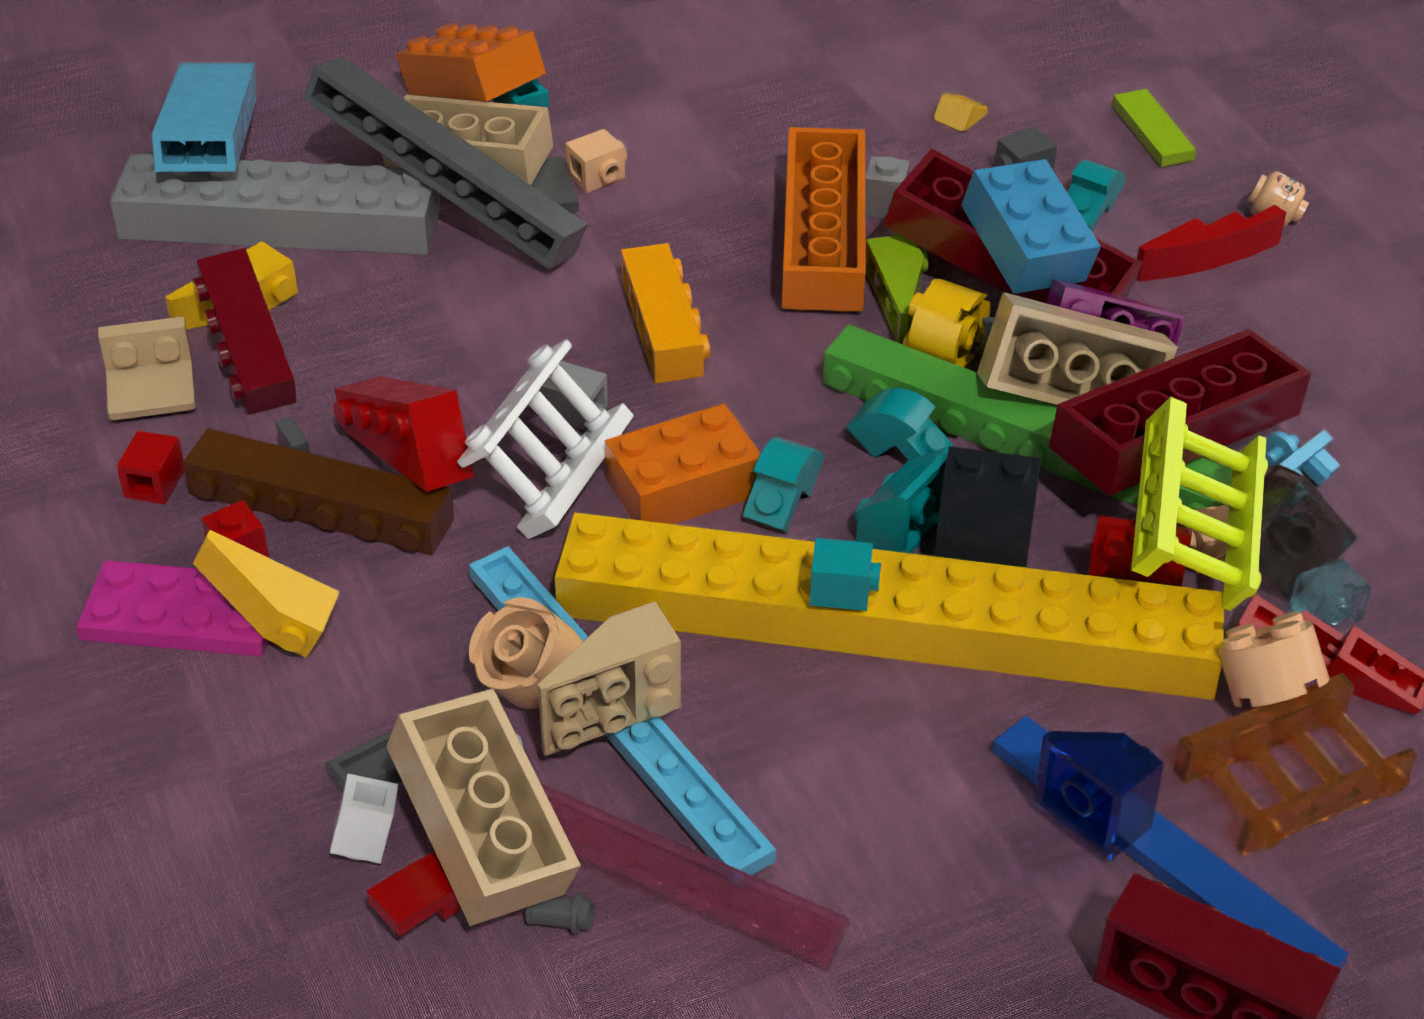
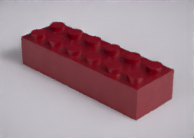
[883,148,1143,303]
[1048,329,1312,496]

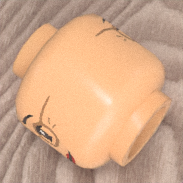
[1247,171,1309,228]

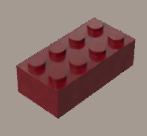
[1094,872,1341,1019]

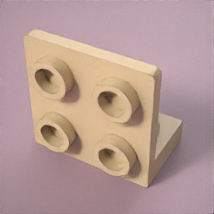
[98,316,196,420]

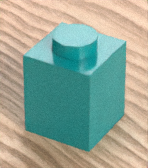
[810,538,881,611]

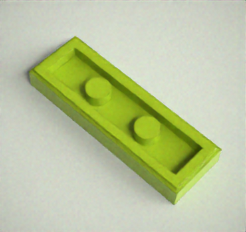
[1112,89,1197,167]

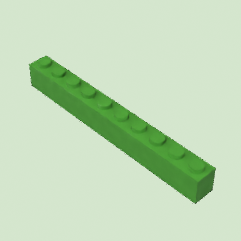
[823,324,1232,509]

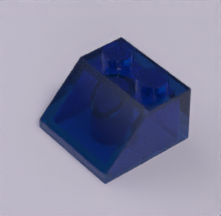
[1034,731,1164,861]

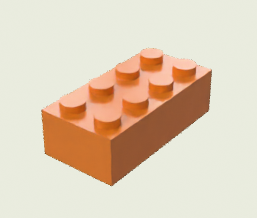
[395,23,546,102]

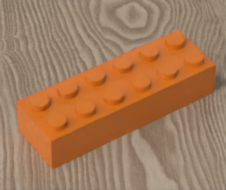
[782,127,866,312]

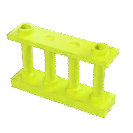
[1131,397,1268,611]

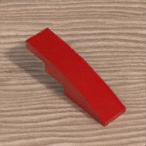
[1136,205,1287,282]
[1233,594,1424,715]
[366,852,462,936]

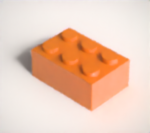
[604,403,761,524]

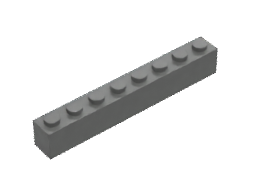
[303,57,588,269]

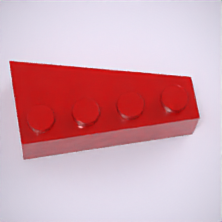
[334,376,474,492]

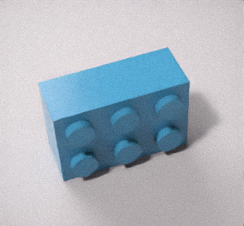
[961,159,1101,294]

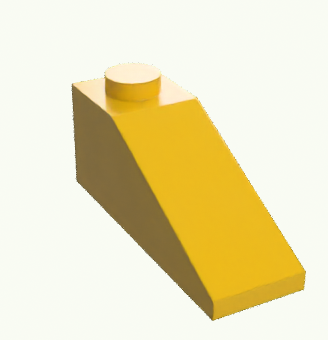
[165,241,298,330]
[193,530,339,658]

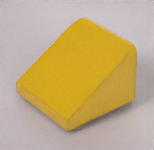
[934,93,988,131]

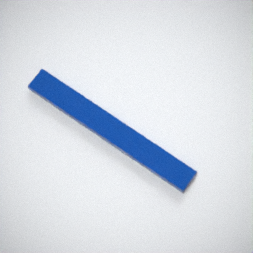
[992,715,1349,969]

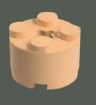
[469,597,584,709]
[1217,612,1330,707]

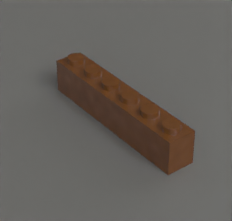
[183,428,454,556]

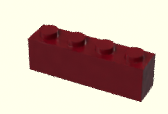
[192,248,297,416]

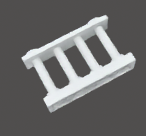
[457,339,634,539]

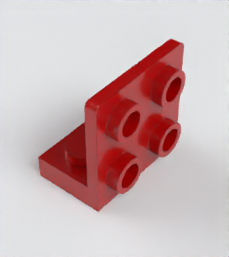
[1088,516,1192,587]

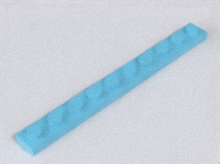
[469,546,776,886]

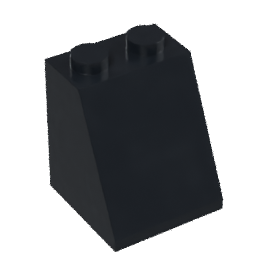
[934,446,1041,568]

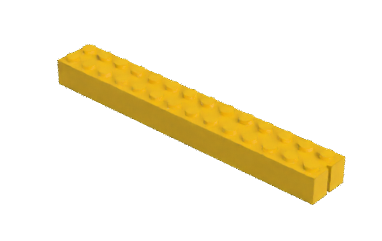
[555,512,1224,700]

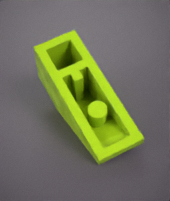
[866,234,928,344]

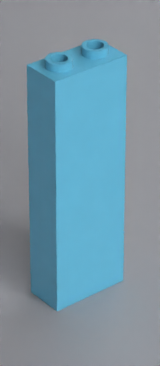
[152,63,257,172]

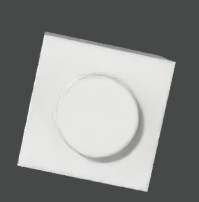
[330,774,398,863]

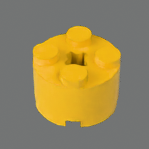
[903,279,991,369]

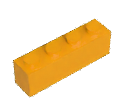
[621,243,710,384]

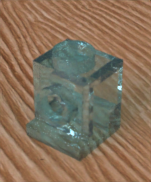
[1289,558,1372,625]

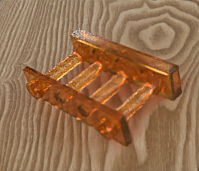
[1173,673,1417,856]

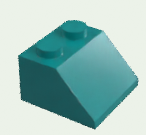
[855,446,949,554]

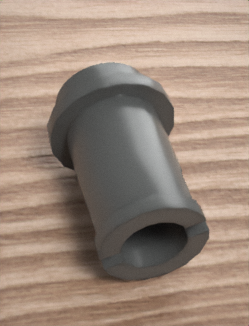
[525,892,595,935]

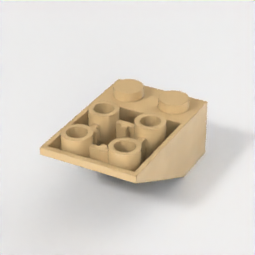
[538,601,681,756]

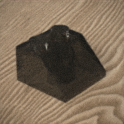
[1259,464,1358,603]

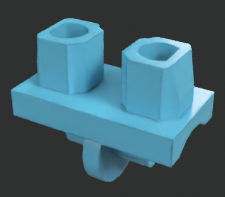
[1263,430,1341,507]

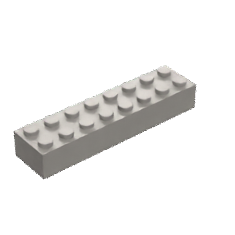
[110,154,441,255]

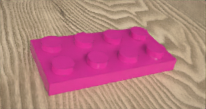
[76,560,269,657]

